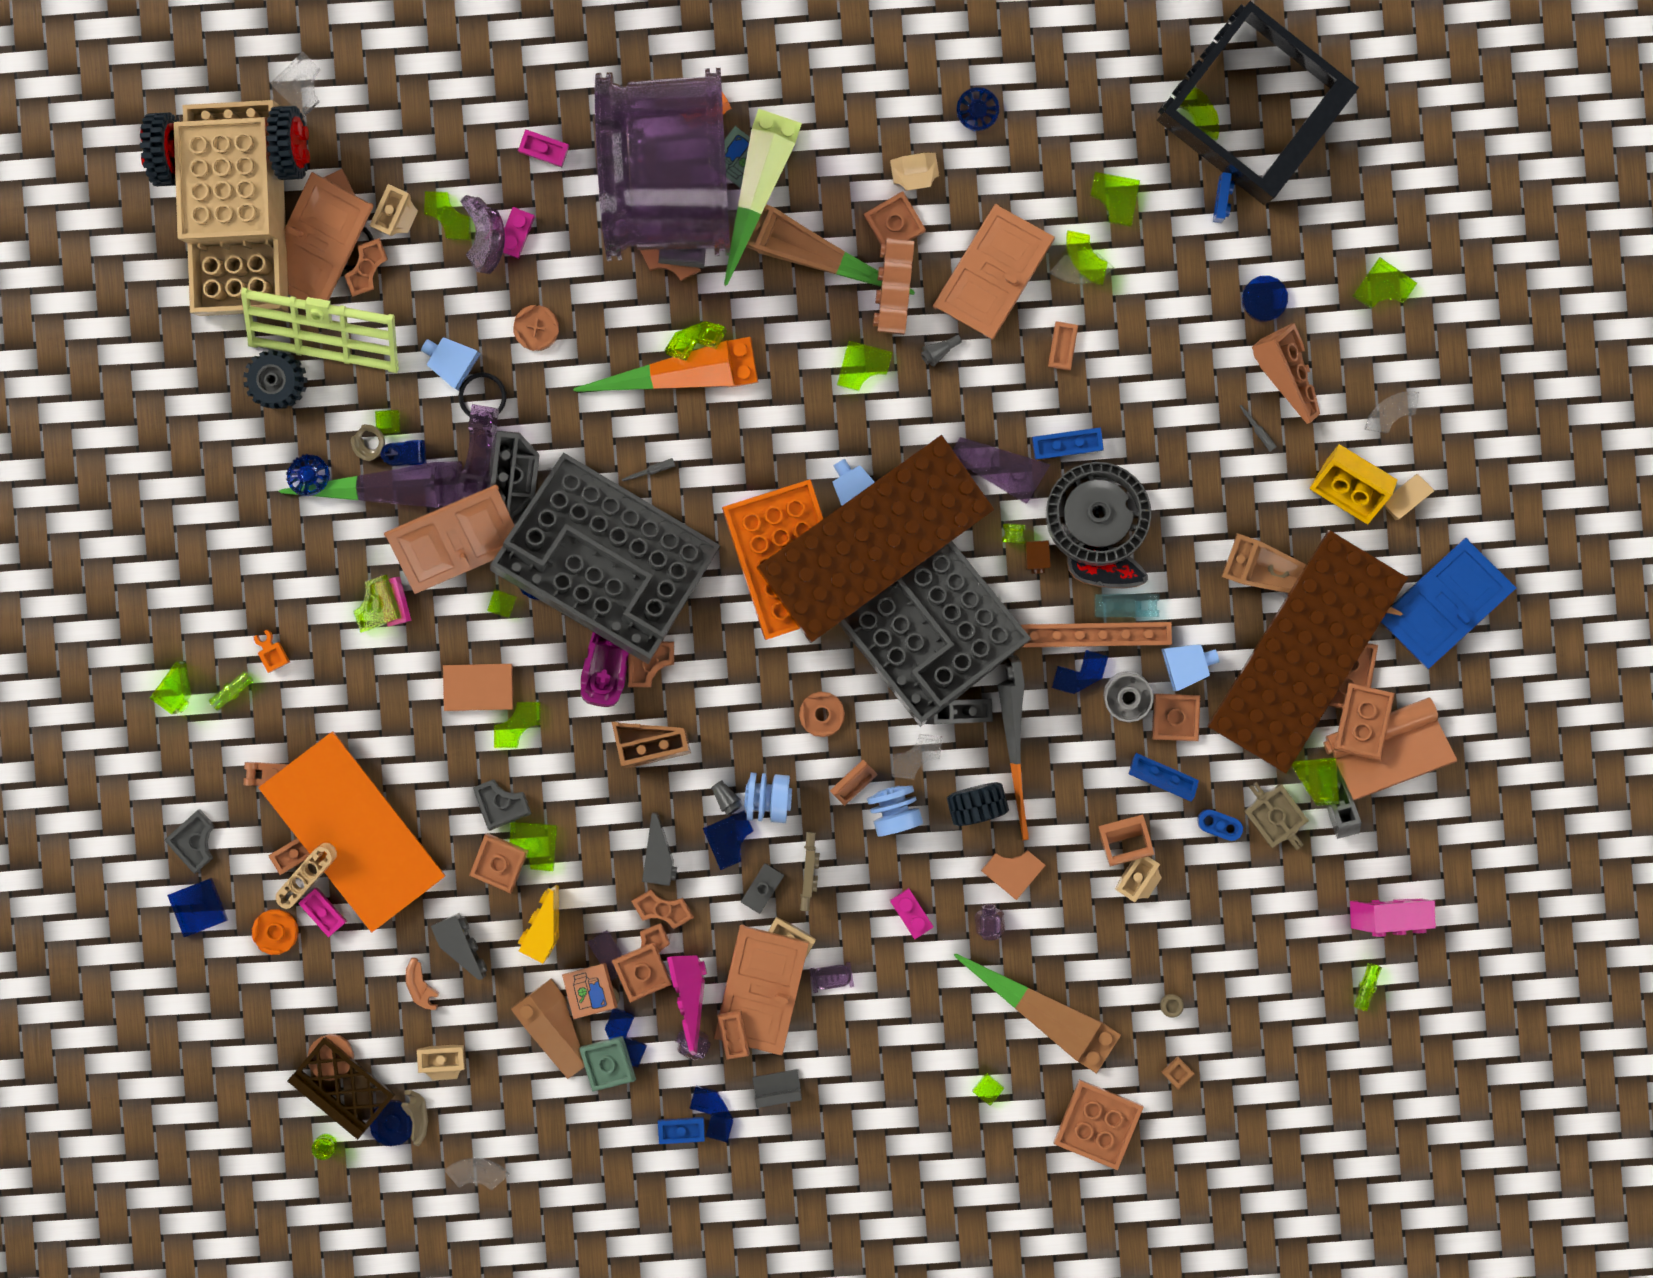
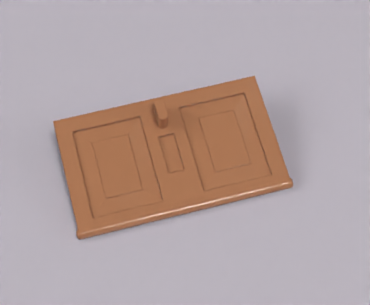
[285,172,374,301]
[933,204,1055,340]
[384,485,515,594]
[714,925,809,1056]

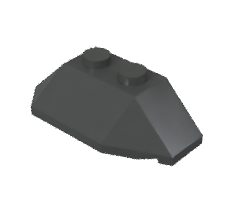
[487,431,540,519]

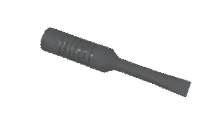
[1240,405,1277,452]
[622,458,675,481]

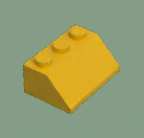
[1309,444,1398,525]

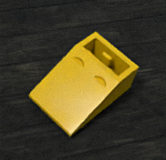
[518,885,559,964]

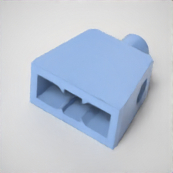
[421,337,480,391]
[832,459,874,506]
[1161,644,1219,691]

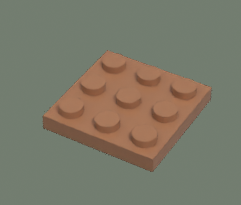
[1053,1079,1144,1170]

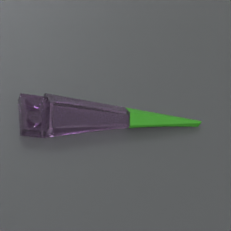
[278,461,463,508]

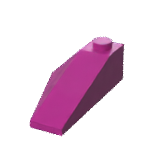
[667,955,707,1055]

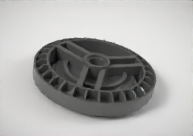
[1046,462,1151,566]

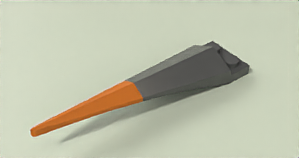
[998,655,1029,840]

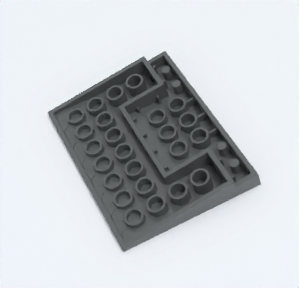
[490,452,720,664]
[838,541,1031,727]

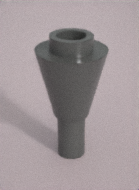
[921,335,962,367]

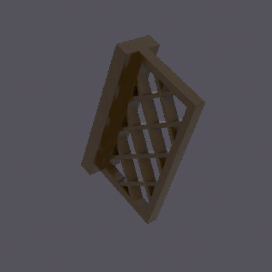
[287,1036,396,1140]

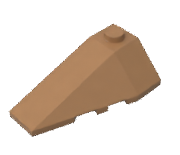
[511,978,585,1079]

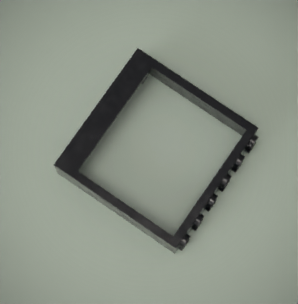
[1157,1,1359,205]

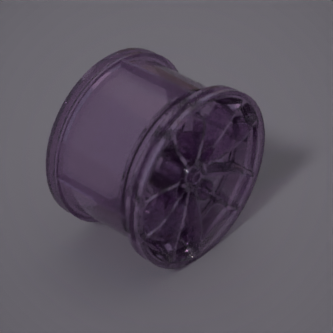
[595,68,730,261]

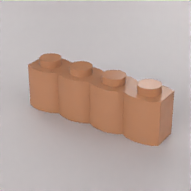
[873,238,914,335]

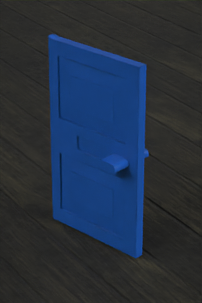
[1380,538,1516,669]

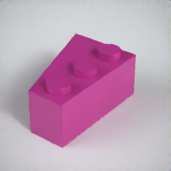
[1350,898,1436,937]

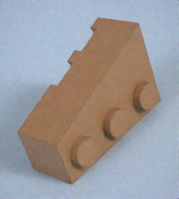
[612,722,691,769]

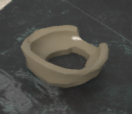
[351,424,385,461]

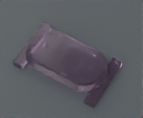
[810,962,854,993]

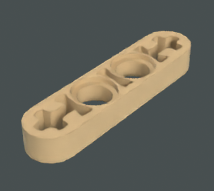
[276,843,337,909]

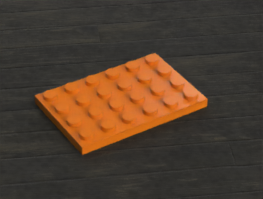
[722,479,823,640]

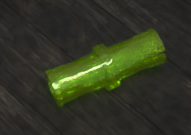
[209,671,254,711]
[1354,963,1382,1011]

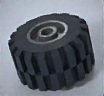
[243,350,307,409]
[947,782,1009,826]

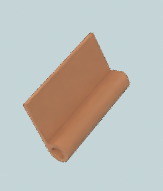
[1323,697,1457,801]

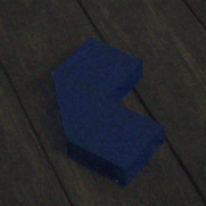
[1051,650,1108,694]
[605,1008,647,1067]
[689,1085,734,1143]

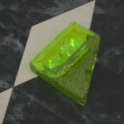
[1292,758,1340,806]

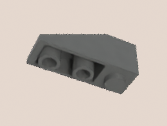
[431,913,488,980]

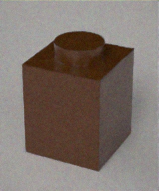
[1024,540,1051,574]

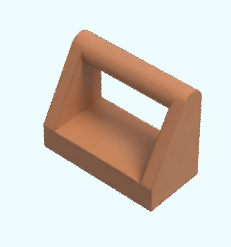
[1098,815,1154,867]

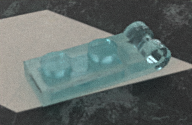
[1095,594,1160,617]

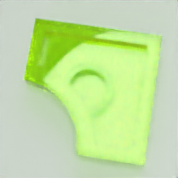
[1090,172,1140,227]
[1352,257,1417,309]
[837,341,893,391]
[353,575,401,633]
[509,822,557,871]

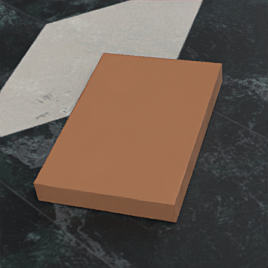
[1329,643,1378,709]
[443,664,514,711]
[1334,683,1395,761]

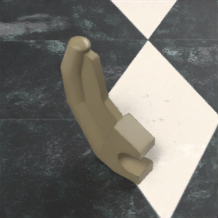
[401,1090,428,1146]

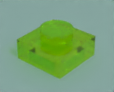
[972,1073,1005,1106]

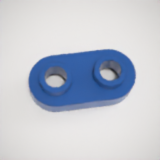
[1197,809,1243,841]

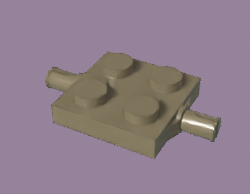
[1244,782,1309,850]
[800,832,820,911]

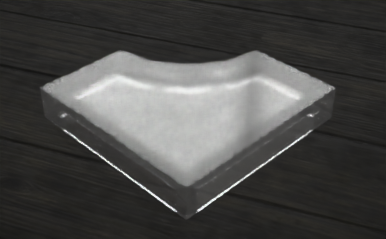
[270,52,320,117]

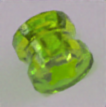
[1002,524,1026,544]
[312,1133,337,1160]

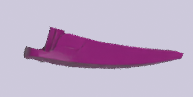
[580,632,628,707]

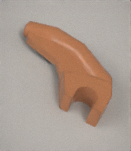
[406,958,439,1010]

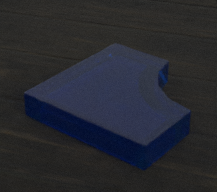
[703,810,754,870]

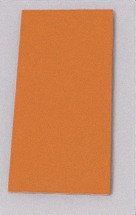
[258,731,446,933]

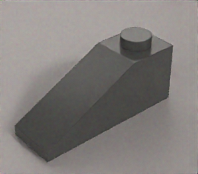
[925,699,993,724]
[1317,763,1362,839]
[642,812,677,886]

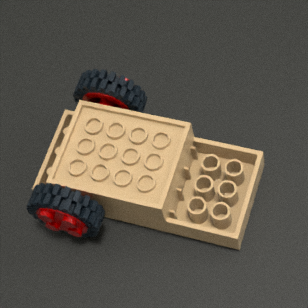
[140,100,310,316]

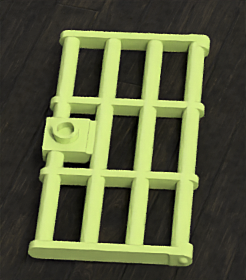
[241,287,399,373]

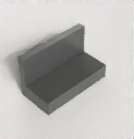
[752,1069,802,1108]

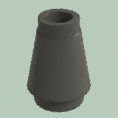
[711,780,742,816]

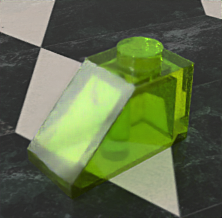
[150,661,191,714]

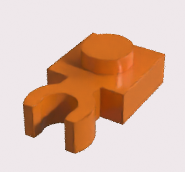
[254,630,290,673]

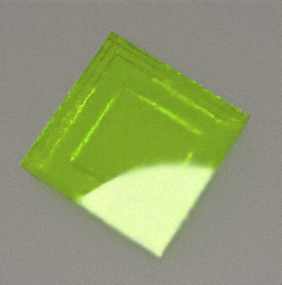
[375,410,401,434]
[487,589,517,618]

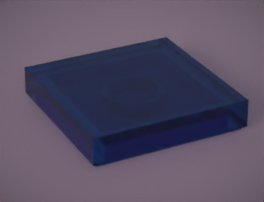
[167,878,228,937]

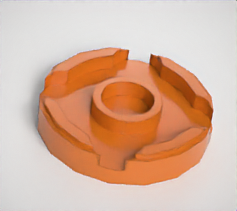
[252,909,299,955]

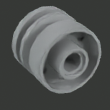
[1103,671,1154,722]

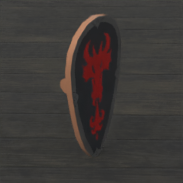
[1067,542,1148,588]

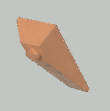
[1252,323,1320,424]

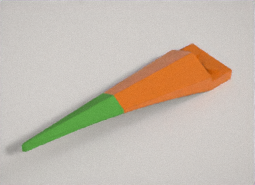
[573,337,759,392]

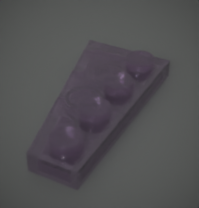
[953,437,1050,504]

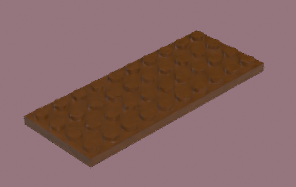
[756,435,994,643]
[1207,530,1408,774]

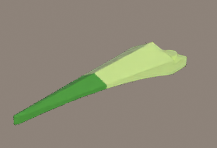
[724,108,802,286]

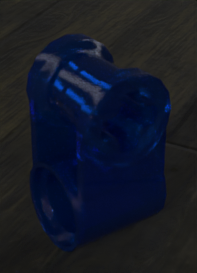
[381,440,427,466]

